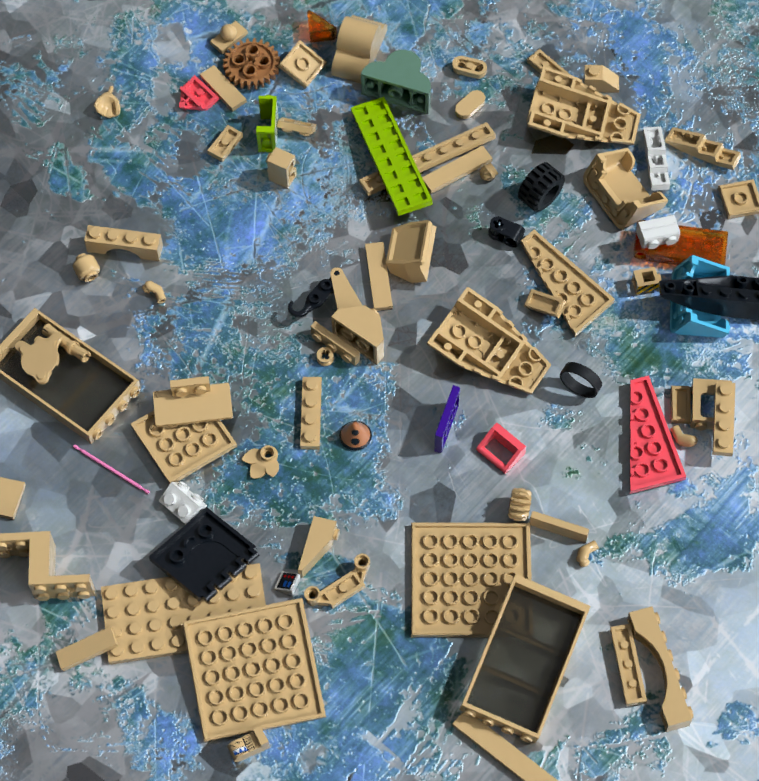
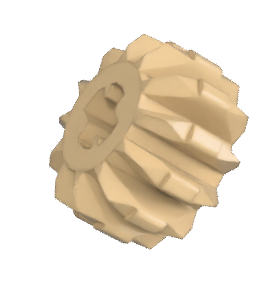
[508,488,532,521]

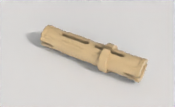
[42,324,91,363]

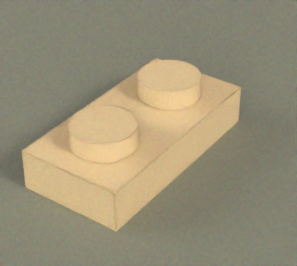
[277,117,316,136]
[207,125,243,162]

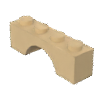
[84,225,163,261]

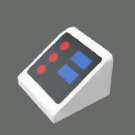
[274,571,300,596]

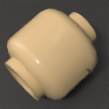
[72,253,100,282]

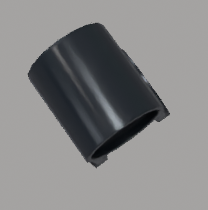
[488,216,525,248]

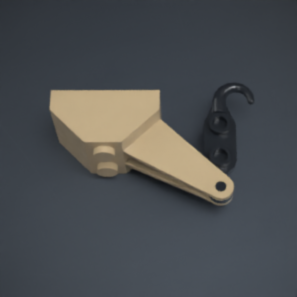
[288,267,384,365]

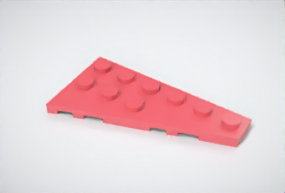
[630,376,686,494]

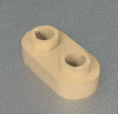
[452,56,487,79]

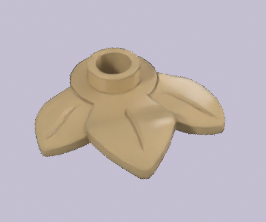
[242,445,279,479]

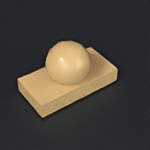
[210,21,248,55]

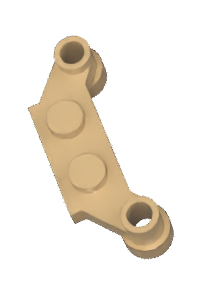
[304,554,370,609]

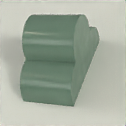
[361,49,431,114]

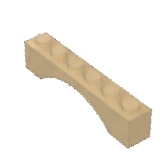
[627,606,694,732]

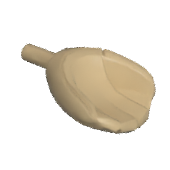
[93,86,120,118]

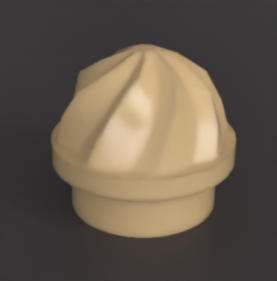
[480,163,498,181]

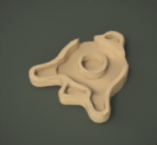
[15,332,62,384]

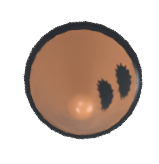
[339,421,372,451]

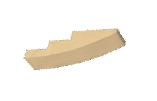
[665,127,741,170]

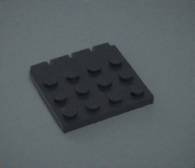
[149,507,259,602]

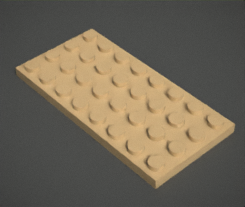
[101,563,266,665]

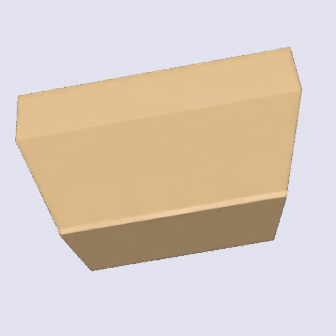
[386,220,436,283]

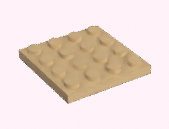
[131,410,237,484]

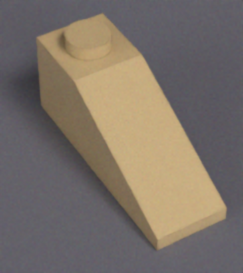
[298,516,340,578]

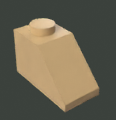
[583,65,619,93]

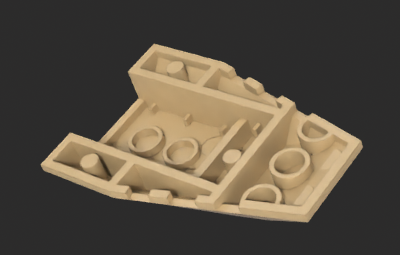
[526,66,641,145]
[427,286,551,395]

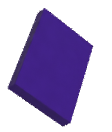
[434,385,460,454]

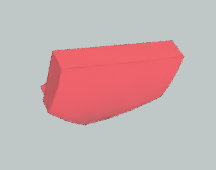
[179,75,220,111]

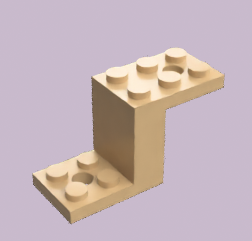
[0,531,95,601]

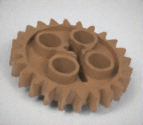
[223,38,280,90]

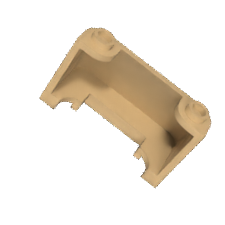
[583,148,668,229]

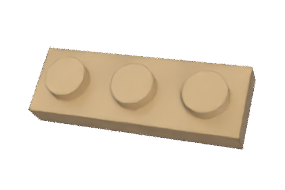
[310,321,360,366]

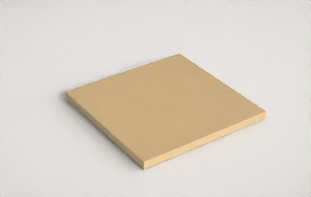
[411,523,533,638]
[183,598,326,742]

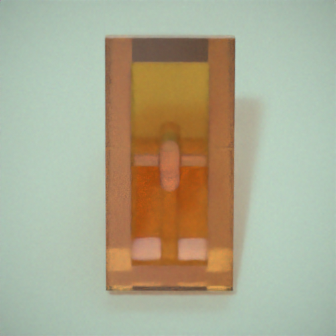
[307,10,337,43]

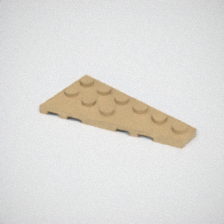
[521,230,615,337]

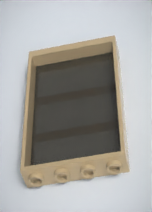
[0,308,141,444]
[459,574,590,743]

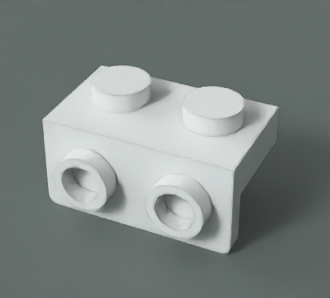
[158,481,207,524]

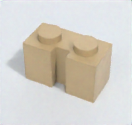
[266,147,297,189]

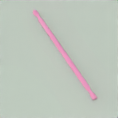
[73,445,150,494]

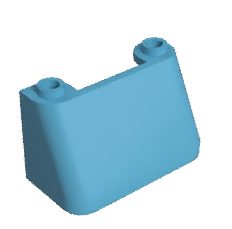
[670,255,730,338]

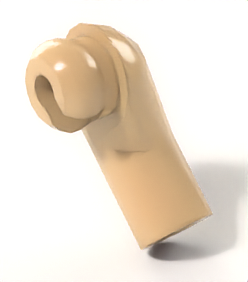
[142,281,166,304]
[670,425,698,447]
[576,540,599,567]

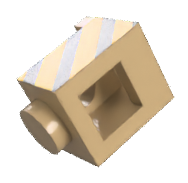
[632,267,662,296]

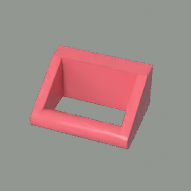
[476,423,526,474]

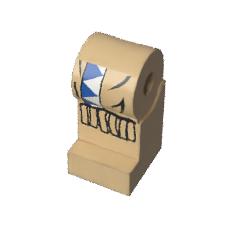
[227,726,270,762]

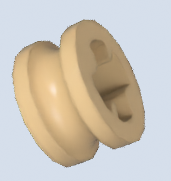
[317,347,334,366]

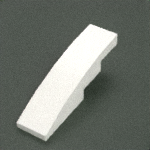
[643,127,670,191]

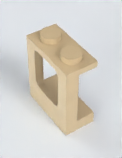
[690,378,732,431]

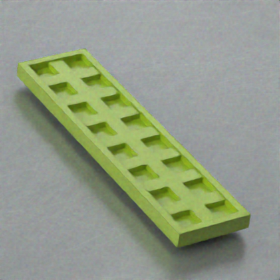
[350,97,433,216]

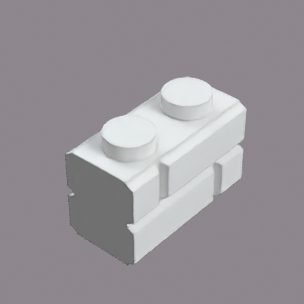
[636,215,680,249]

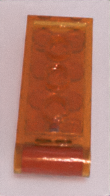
[633,220,728,266]

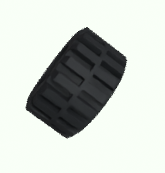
[518,162,565,212]

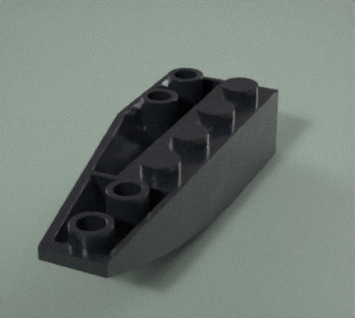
[659,275,759,320]

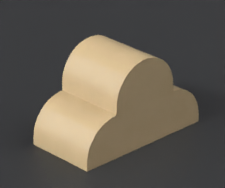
[331,15,387,83]

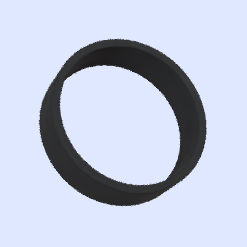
[560,362,602,398]

